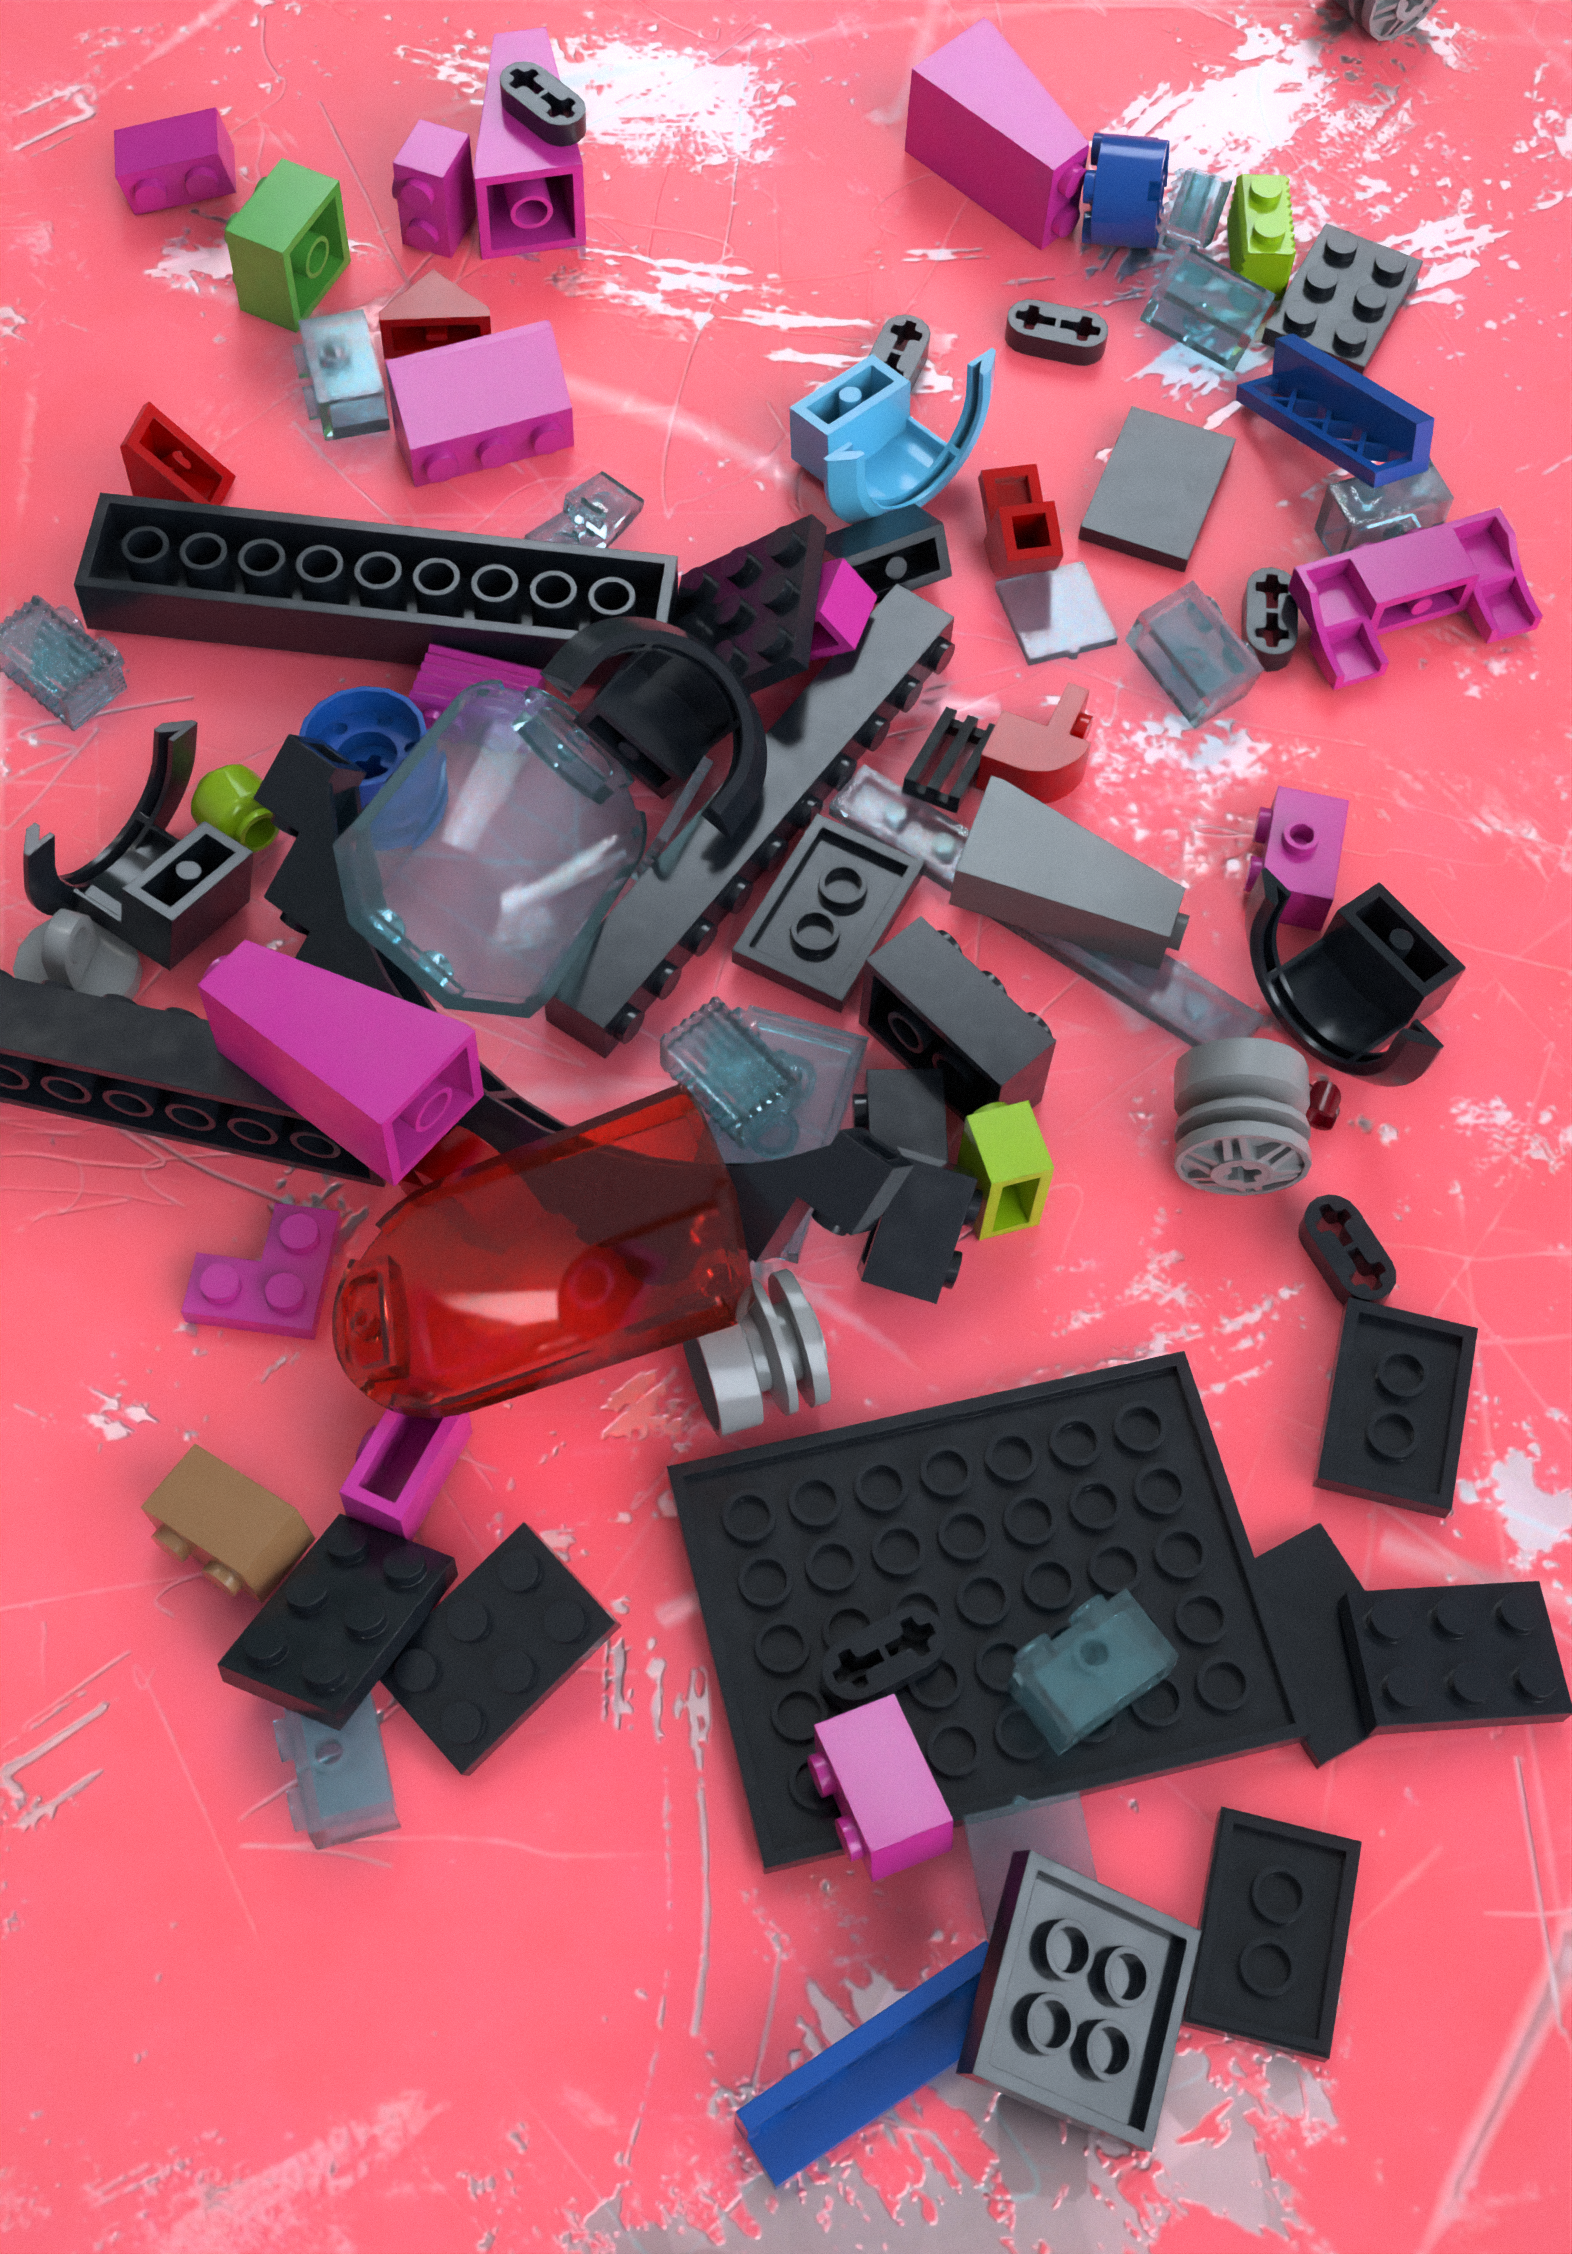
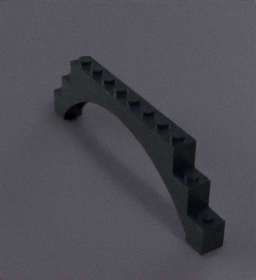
[253,734,915,1289]

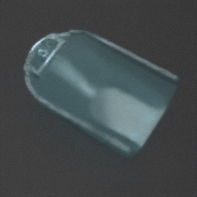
[333,680,647,1018]

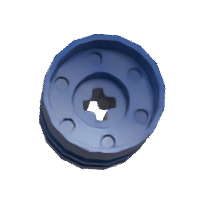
[299,686,440,851]

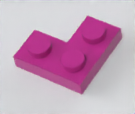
[181,1202,342,1340]

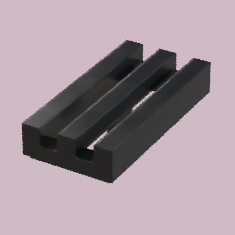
[901,706,995,814]

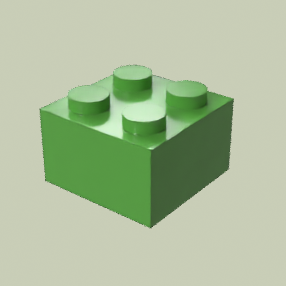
[224,158,351,333]

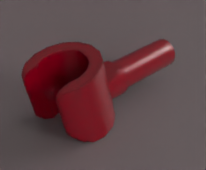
[1306,1081,1341,1131]

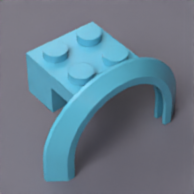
[789,348,996,525]

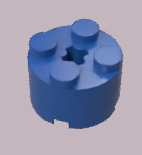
[1082,132,1170,249]

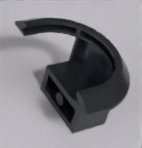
[540,617,767,839]
[23,720,254,971]
[1245,867,1466,1087]

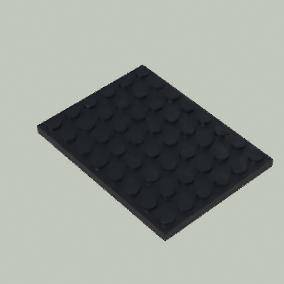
[667,1351,1314,1874]

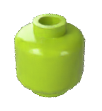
[191,764,280,853]

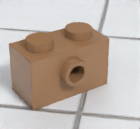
[140,1443,316,1604]

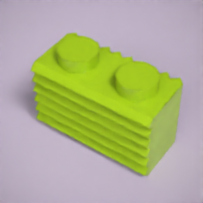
[1227,174,1296,301]

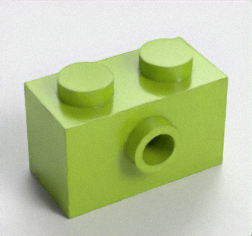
[956,1100,1054,1241]

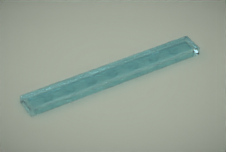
[828,764,1265,1047]

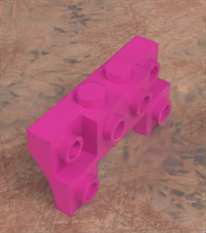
[1288,507,1543,690]

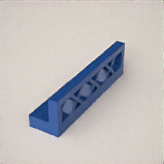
[1236,333,1435,489]
[734,1940,989,2190]

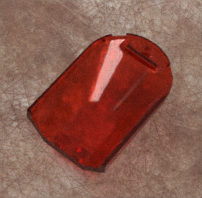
[332,1084,756,1418]

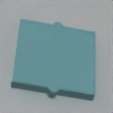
[995,561,1118,666]
[630,756,714,881]
[962,1790,1098,1943]

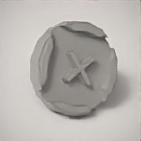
[13,908,143,1000]

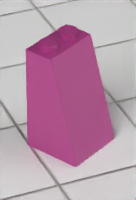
[904,17,1090,250]
[473,27,586,260]
[197,939,484,1187]

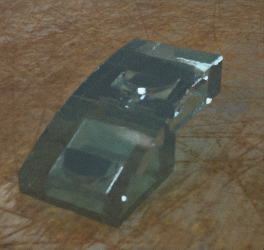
[524,471,645,548]

